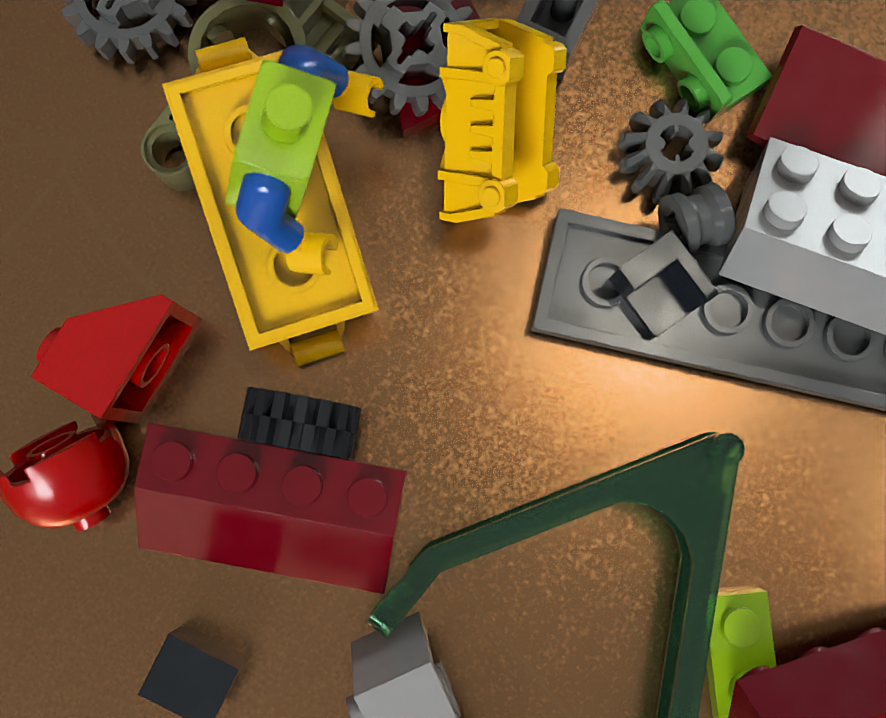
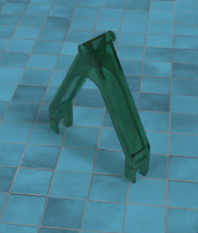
[366,431,745,718]

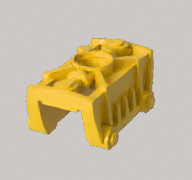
[437,18,567,223]

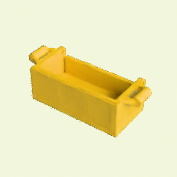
[162,37,379,367]

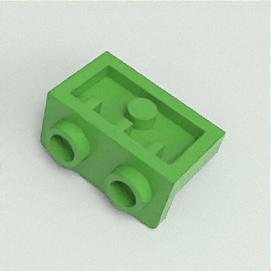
[640,0,773,123]

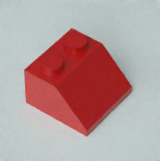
[31,294,202,423]

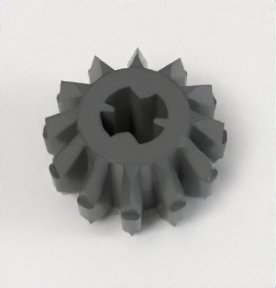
[617,98,724,205]

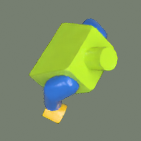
[225,45,384,275]

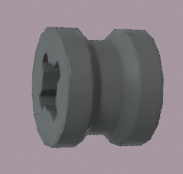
[658,182,736,254]

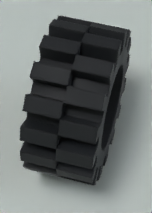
[237,387,362,459]

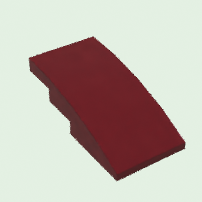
[746,25,886,176]

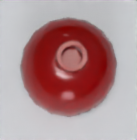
[0,415,129,531]

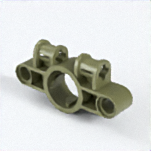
[140,0,379,191]

